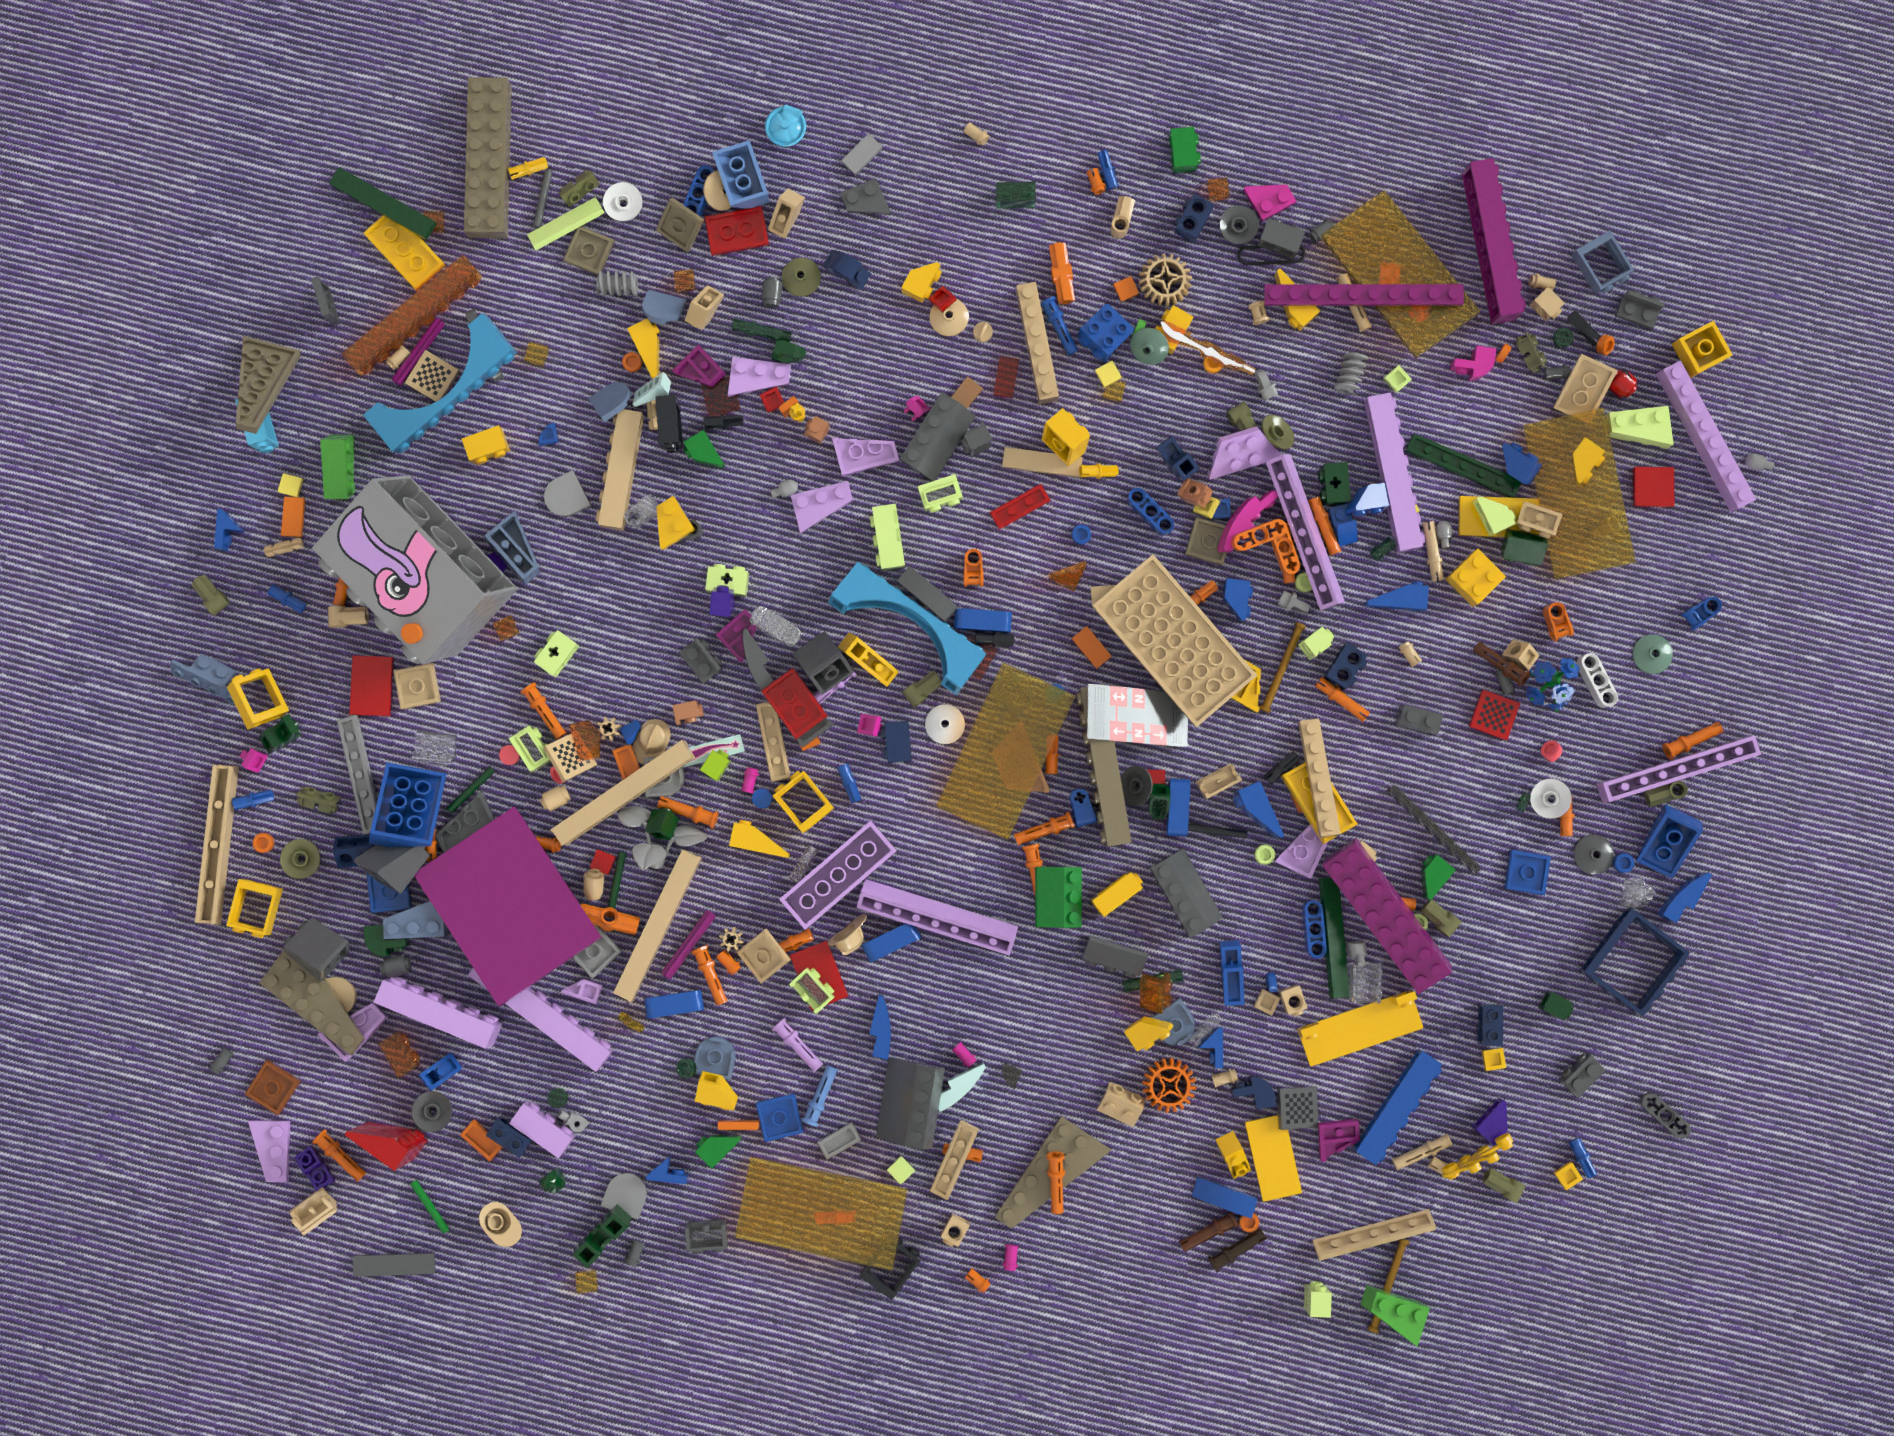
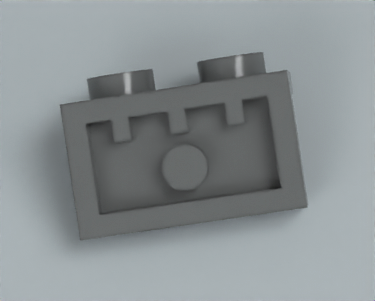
[1615,290,1665,330]
[679,637,722,684]
[1559,1053,1606,1098]

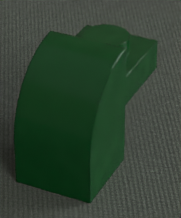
[259,714,301,754]
[363,925,410,957]

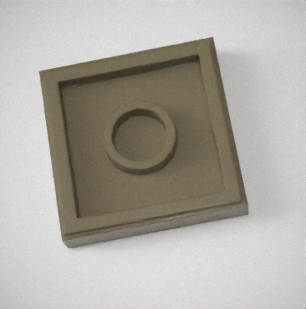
[656,197,704,252]
[563,226,615,276]
[1185,517,1227,566]

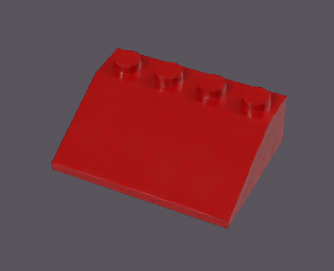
[344,1122,428,1171]

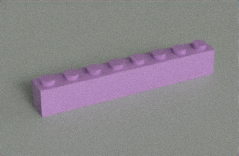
[1656,360,1756,512]
[1364,392,1425,554]
[1266,454,1345,610]
[1596,736,1761,803]
[856,879,1018,956]
[468,968,613,1072]

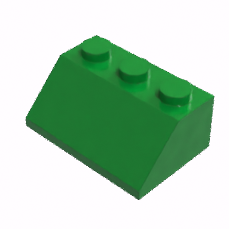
[1035,867,1082,928]

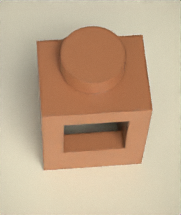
[804,416,830,444]
[1177,478,1213,508]
[672,700,704,726]

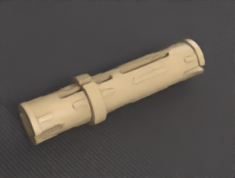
[1336,273,1372,332]
[1422,521,1444,582]
[1392,1134,1453,1171]

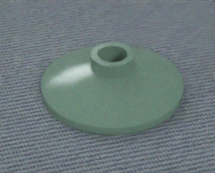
[1130,328,1169,365]
[1632,634,1673,674]

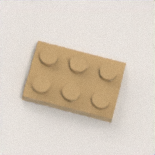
[1553,354,1618,425]

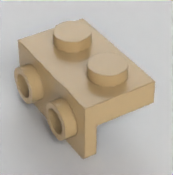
[1516,501,1563,539]
[1097,1082,1146,1127]

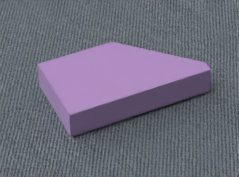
[561,979,603,1004]

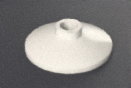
[603,182,643,221]
[925,705,965,744]
[1530,779,1572,819]

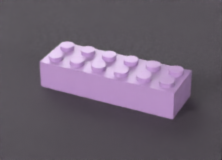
[779,821,897,930]
[373,976,503,1049]

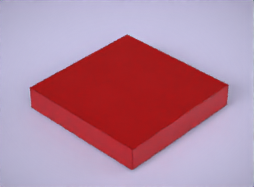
[1633,467,1675,507]

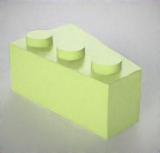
[1603,406,1674,449]
[870,504,905,571]

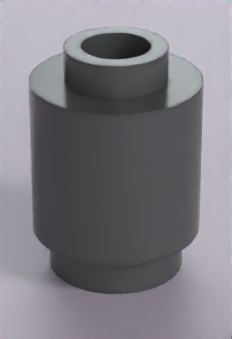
[762,277,782,307]
[380,954,412,978]

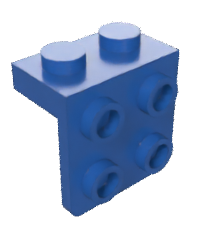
[1077,304,1134,363]

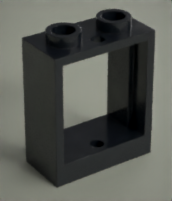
[655,395,683,453]
[859,1233,921,1300]

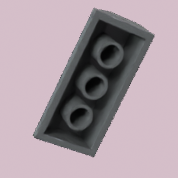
[900,392,976,481]
[1149,848,1223,938]

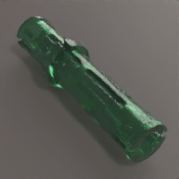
[732,318,792,342]
[1122,969,1184,993]

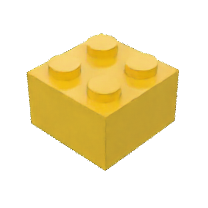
[1672,321,1733,378]
[1041,408,1090,467]
[1445,549,1506,607]

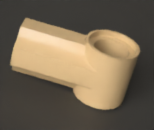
[1110,196,1135,239]
[328,606,369,628]

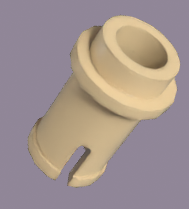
[963,122,989,145]
[1529,273,1556,291]
[386,345,410,370]
[1398,641,1422,667]
[1212,1068,1238,1088]
[1428,1156,1447,1179]

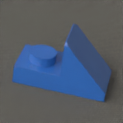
[1328,503,1358,547]
[214,509,245,551]
[1197,1026,1223,1068]
[418,1053,463,1092]
[646,1155,689,1184]

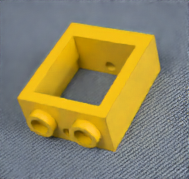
[227,668,289,730]
[773,771,835,833]
[1090,872,1143,917]
[226,879,283,938]

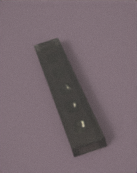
[1385,785,1481,874]

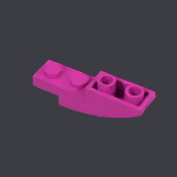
[1217,490,1278,553]

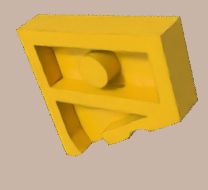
[656,496,695,550]
[1231,660,1261,713]

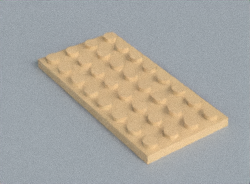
[1092,554,1257,727]

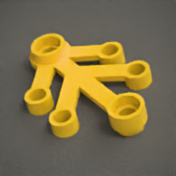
[1441,1133,1513,1180]

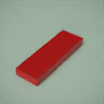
[990,484,1051,530]

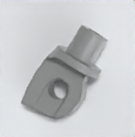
[1254,369,1278,401]
[1278,590,1311,613]
[557,1109,589,1132]

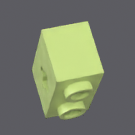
[705,564,749,597]
[534,630,579,677]
[1304,1281,1332,1318]

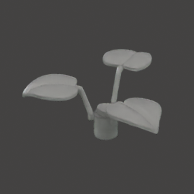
[618,806,708,871]

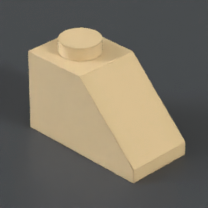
[768,189,805,239]
[685,285,724,330]

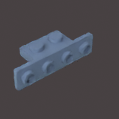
[170,654,237,705]

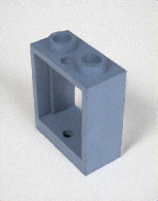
[1571,230,1634,295]

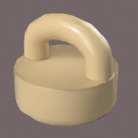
[973,322,993,343]

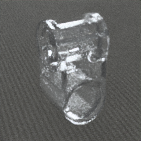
[624,494,659,529]

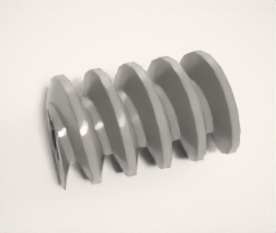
[596,270,638,297]
[1334,352,1369,396]

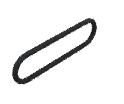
[1237,245,1305,265]

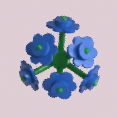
[1524,658,1580,712]

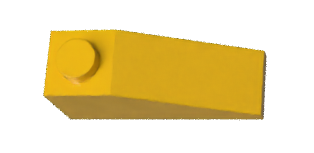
[1274,268,1320,331]
[627,319,660,379]
[837,632,899,687]
[729,820,790,858]

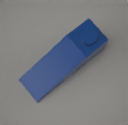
[1364,581,1429,612]

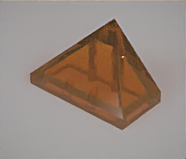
[1048,561,1087,592]
[569,720,600,762]

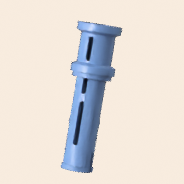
[801,1065,838,1127]

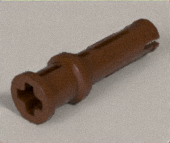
[1473,641,1531,687]
[1179,1211,1239,1253]

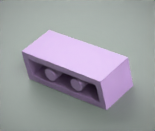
[509,1102,575,1158]

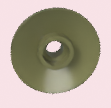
[782,258,821,297]
[1262,415,1294,450]
[280,839,321,879]

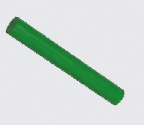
[410,1179,450,1234]

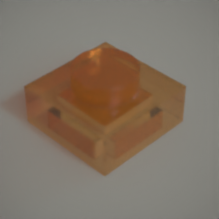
[1207,177,1230,201]
[423,211,445,233]
[674,269,696,292]
[493,615,520,642]

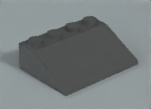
[876,1057,945,1150]

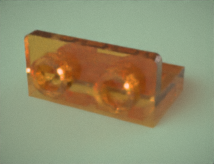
[1140,972,1172,1014]
[378,1031,420,1078]

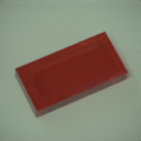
[993,356,1019,399]

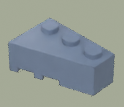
[484,511,540,585]
[383,901,449,939]

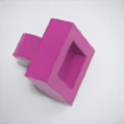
[904,395,931,421]
[857,713,883,737]
[239,748,268,773]

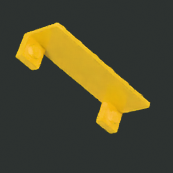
[1297,990,1423,1066]

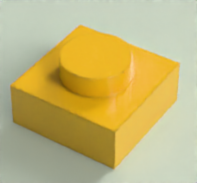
[1481,1047,1506,1071]
[1553,1161,1583,1190]

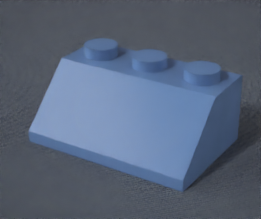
[712,140,769,208]

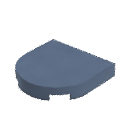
[642,290,686,324]
[588,382,632,422]
[1150,997,1195,1045]
[692,1036,736,1081]

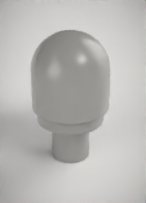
[1745,453,1774,471]
[770,480,798,498]
[1436,521,1452,549]

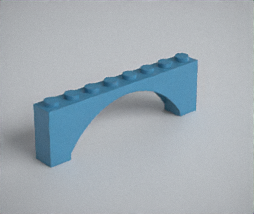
[363,313,517,453]
[828,562,986,696]

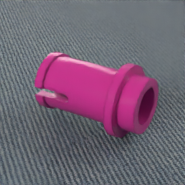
[741,767,759,793]
[952,1042,977,1068]
[1002,1244,1018,1271]

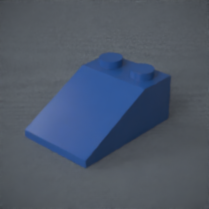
[1232,781,1285,839]
[1636,804,1703,879]

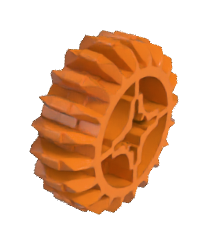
[1142,1058,1197,1113]

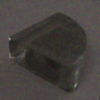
[1002,1063,1022,1089]

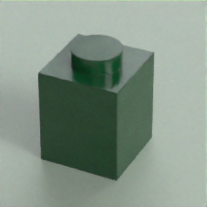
[645,808,679,840]
[1538,991,1573,1021]

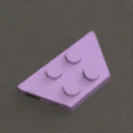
[1207,426,1281,480]

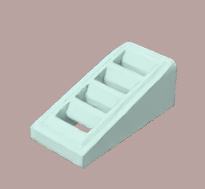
[633,372,671,407]

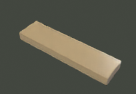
[1002,447,1083,478]
[756,702,791,782]
[930,1120,979,1200]

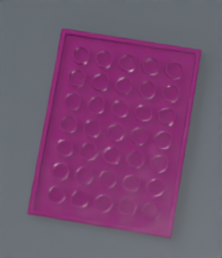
[414,806,602,1007]

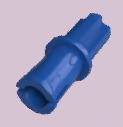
[1097,150,1119,190]
[267,584,307,613]
[837,763,861,803]
[232,790,274,811]
[1568,1137,1597,1178]

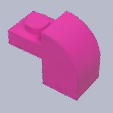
[1450,346,1496,381]

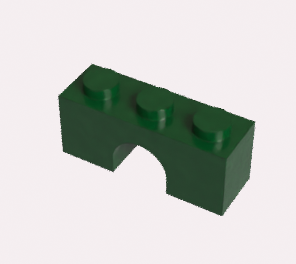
[573,1204,632,1268]

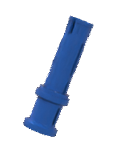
[1040,296,1078,356]

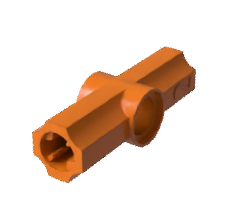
[1049,242,1075,305]
[581,903,640,935]

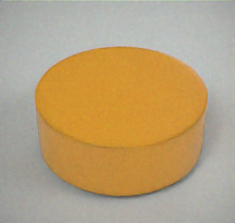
[1203,356,1223,374]

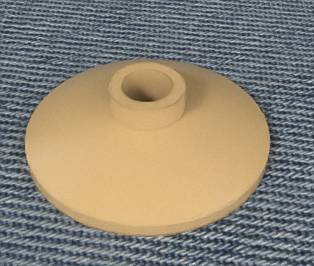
[703,171,731,211]
[930,299,969,336]

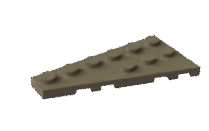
[236,336,301,434]
[259,950,365,1055]
[995,1116,1111,1229]

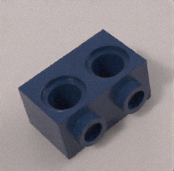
[1174,194,1215,244]
[1324,642,1368,690]
[332,834,375,868]
[1477,1003,1503,1046]
[486,1116,533,1158]

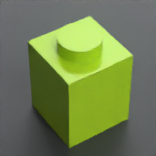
[700,749,731,781]

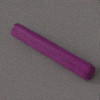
[392,318,445,386]
[662,910,716,979]

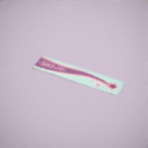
[682,734,745,768]

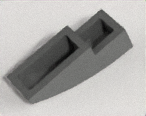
[897,566,958,622]
[742,628,774,690]

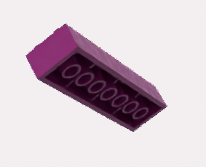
[1461,158,1526,325]
[1322,838,1452,994]

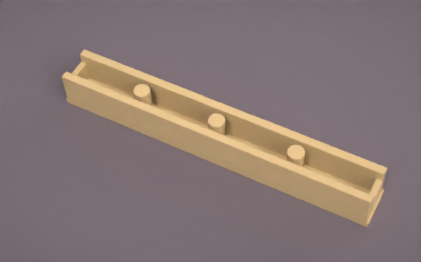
[551,740,696,846]
[195,765,239,925]
[613,850,703,1003]

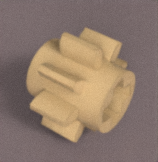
[596,717,621,741]
[719,927,744,952]

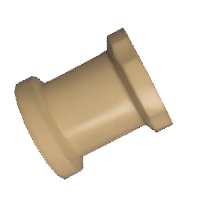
[1248,301,1270,325]

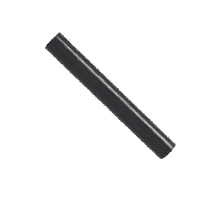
[1188,823,1247,839]

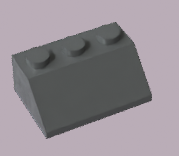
[1081,935,1149,978]

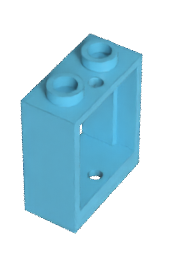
[235,399,279,453]

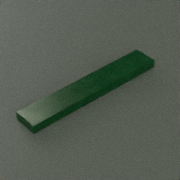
[329,167,437,240]
[1405,433,1521,498]
[1319,877,1350,999]

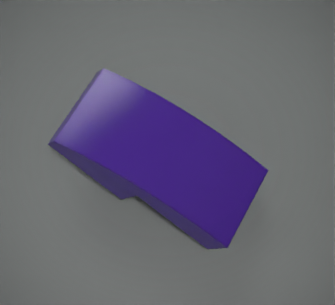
[294,1146,336,1191]

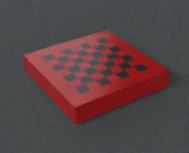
[1468,690,1520,741]

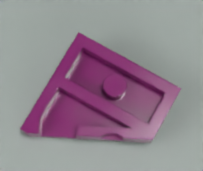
[672,344,726,387]
[715,609,758,663]
[1318,1119,1360,1162]

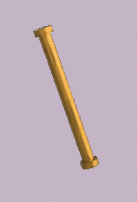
[1259,622,1306,714]
[1367,1239,1410,1334]

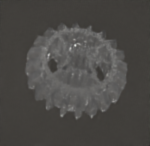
[749,606,802,647]

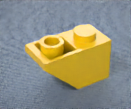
[901,262,942,303]
[1572,437,1605,486]
[1124,1016,1173,1052]
[695,1071,738,1110]
[1215,1131,1251,1179]

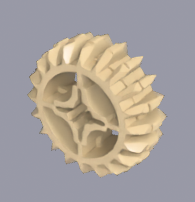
[1139,253,1192,307]

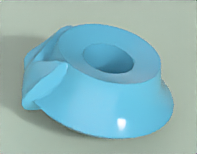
[765,104,806,147]

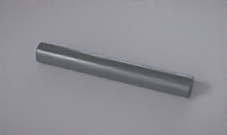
[533,169,553,228]

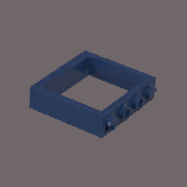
[1579,908,1690,1016]

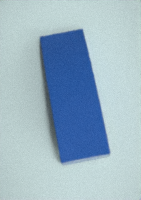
[1657,872,1713,923]
[1219,940,1245,1006]
[869,994,891,1060]
[1191,1176,1258,1219]

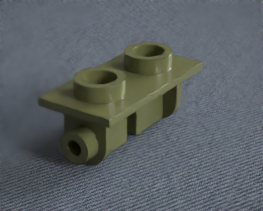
[558,170,600,208]
[1516,332,1548,374]
[296,787,341,814]

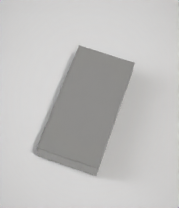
[841,133,883,176]
[817,1122,862,1160]

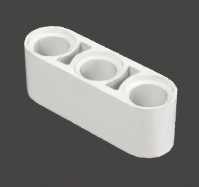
[1576,653,1618,708]

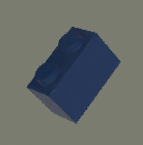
[881,721,912,763]

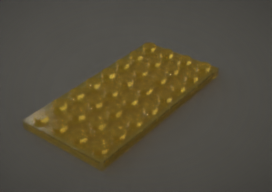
[1321,190,1480,359]
[1523,408,1636,579]
[936,662,1076,840]
[735,1157,908,1270]

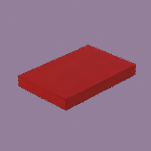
[704,206,769,256]
[349,655,394,717]
[761,668,828,740]
[790,940,849,1011]

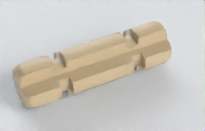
[646,400,658,430]
[264,538,304,557]

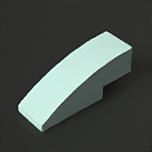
[939,1062,986,1112]

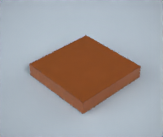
[244,1060,301,1116]

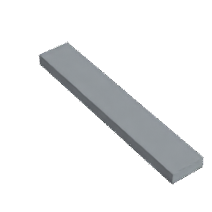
[337,715,377,835]

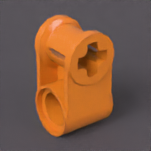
[964,549,984,587]
[1543,602,1574,642]

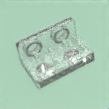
[412,730,457,766]
[1349,962,1383,1003]

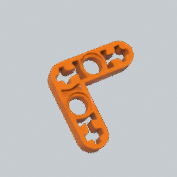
[1231,519,1300,575]

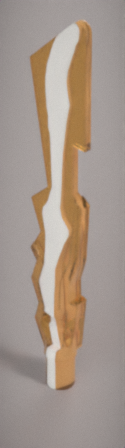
[1161,320,1256,375]

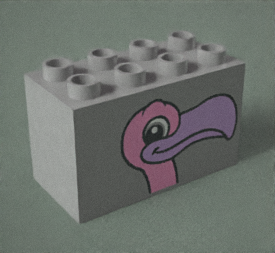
[312,475,518,664]

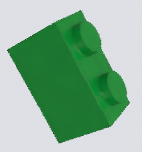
[1169,127,1201,173]

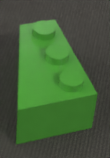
[320,434,355,499]
[1360,1285,1430,1347]

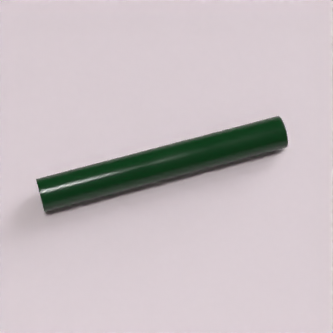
[447,766,495,813]
[608,852,626,909]

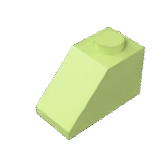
[1472,496,1516,537]

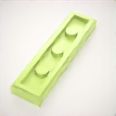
[527,197,604,250]

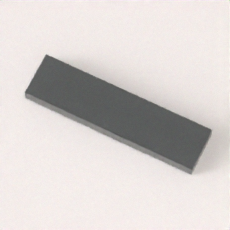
[353,1252,435,1277]

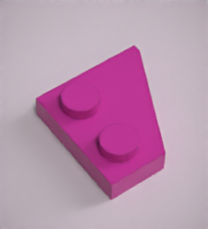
[1243,184,1297,222]

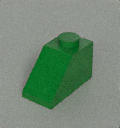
[683,430,725,469]
[1421,854,1456,901]
[695,1135,742,1169]

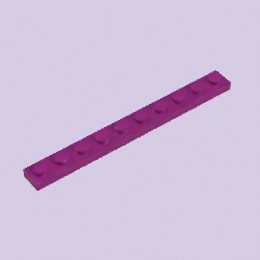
[1264,284,1464,306]

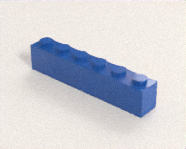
[1353,1049,1442,1165]

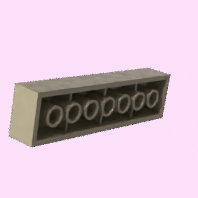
[464,77,512,239]
[1075,684,1132,847]

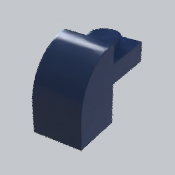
[822,250,871,290]
[1155,435,1200,481]
[1230,1076,1277,1110]

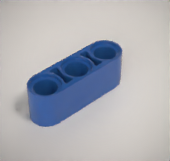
[683,165,714,217]
[1127,488,1174,536]
[954,608,1012,633]
[1166,778,1190,837]
[1302,900,1326,958]
[861,923,922,963]
[644,990,704,1019]

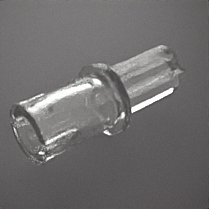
[789,844,819,883]
[1187,1012,1222,1048]

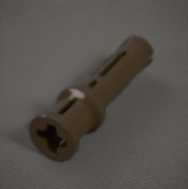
[1207,1228,1267,1273]

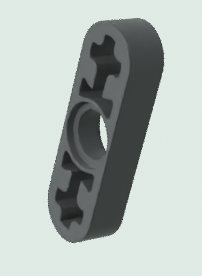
[1640,1092,1691,1139]

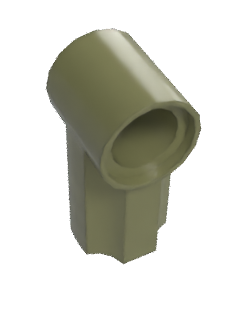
[1226,401,1258,432]
[191,574,230,616]
[902,670,942,708]
[1644,781,1688,807]
[1419,899,1462,938]
[1482,1168,1526,1204]

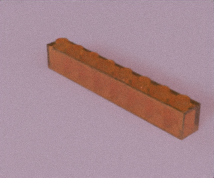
[342,254,482,376]

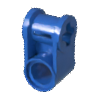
[1681,597,1722,631]
[1069,789,1097,828]

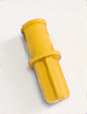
[508,157,548,180]
[789,403,805,422]
[1079,463,1119,479]

